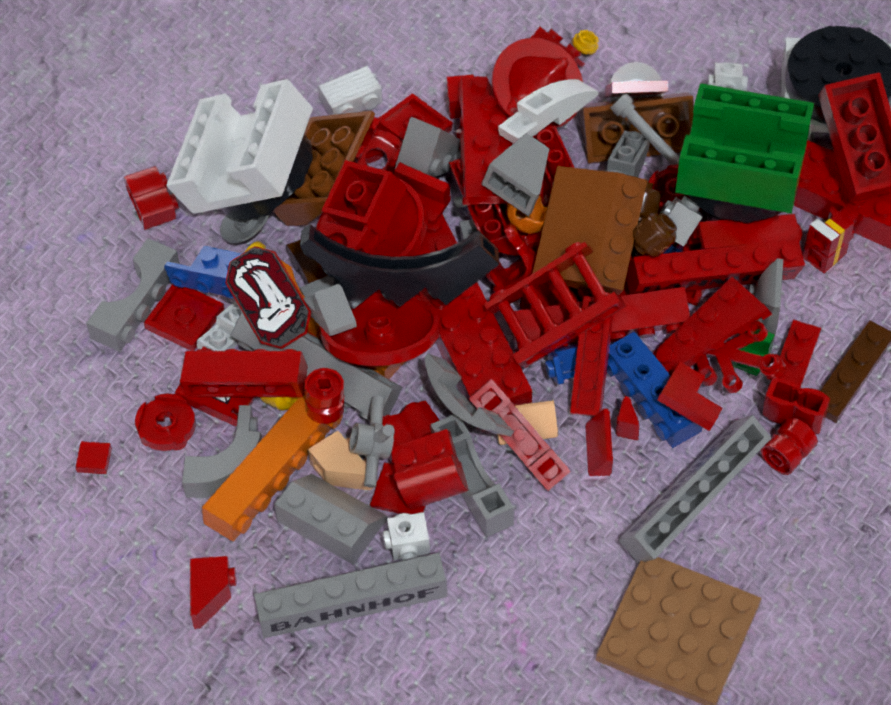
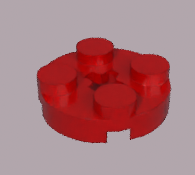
[135,393,196,451]

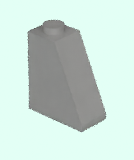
[482,133,549,216]

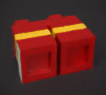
[803,205,859,274]

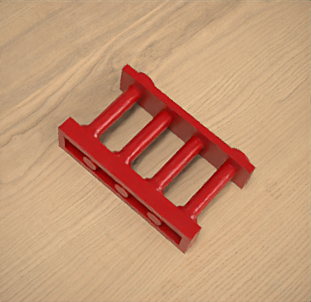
[484,241,626,368]

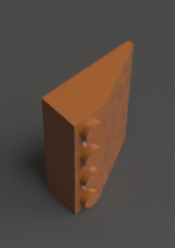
[273,111,375,226]
[532,166,647,295]

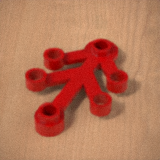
[697,321,786,393]

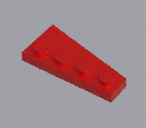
[653,277,772,375]

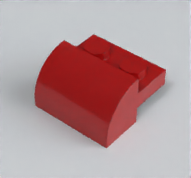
[391,429,469,510]

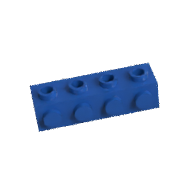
[607,332,702,448]

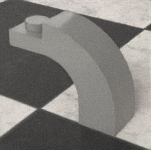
[182,405,262,498]

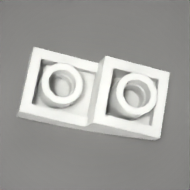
[197,301,242,351]

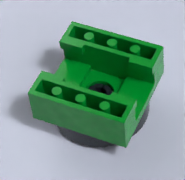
[675,83,814,223]

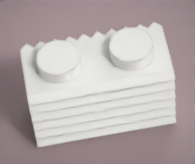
[318,66,382,115]

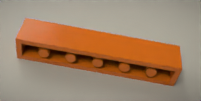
[202,391,343,542]

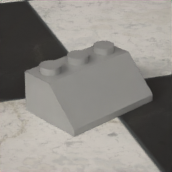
[274,474,388,565]

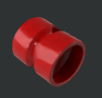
[305,368,345,424]
[760,418,818,475]

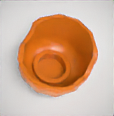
[506,196,548,234]

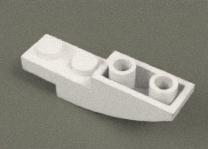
[498,79,598,144]

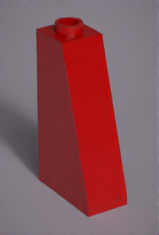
[682,214,802,252]

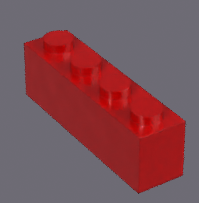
[180,349,308,397]

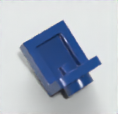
[545,344,578,385]

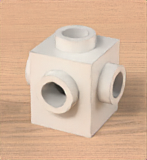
[708,63,748,91]
[383,512,430,560]

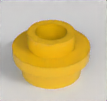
[572,30,598,55]

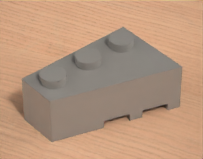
[395,116,461,177]

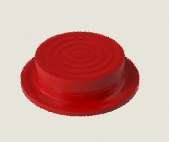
[492,38,583,129]

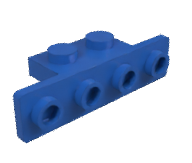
[164,245,243,298]

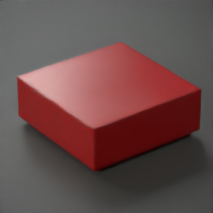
[75,441,112,475]

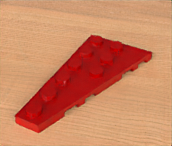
[459,76,544,205]

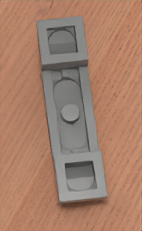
[424,353,514,436]

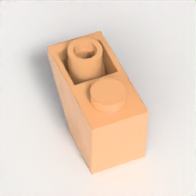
[308,431,374,490]

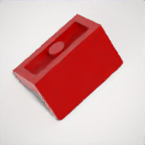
[394,162,451,225]

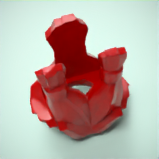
[353,117,403,175]
[486,223,537,292]

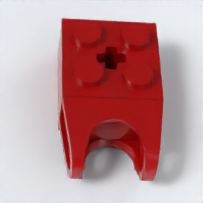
[318,160,407,254]

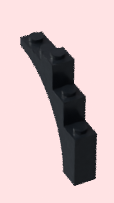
[300,224,499,309]

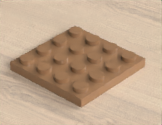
[596,557,762,705]

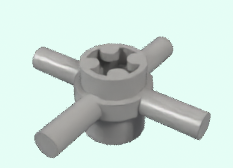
[349,396,395,487]

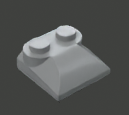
[749,258,783,340]

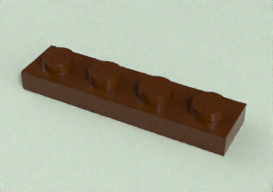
[821,320,891,424]

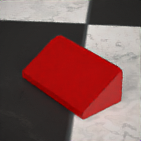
[585,408,613,476]

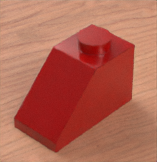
[190,556,237,629]

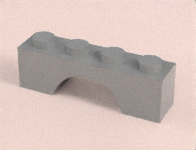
[86,238,180,352]
[431,414,514,538]

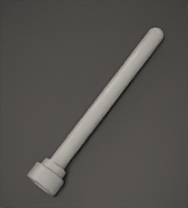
[610,93,680,165]

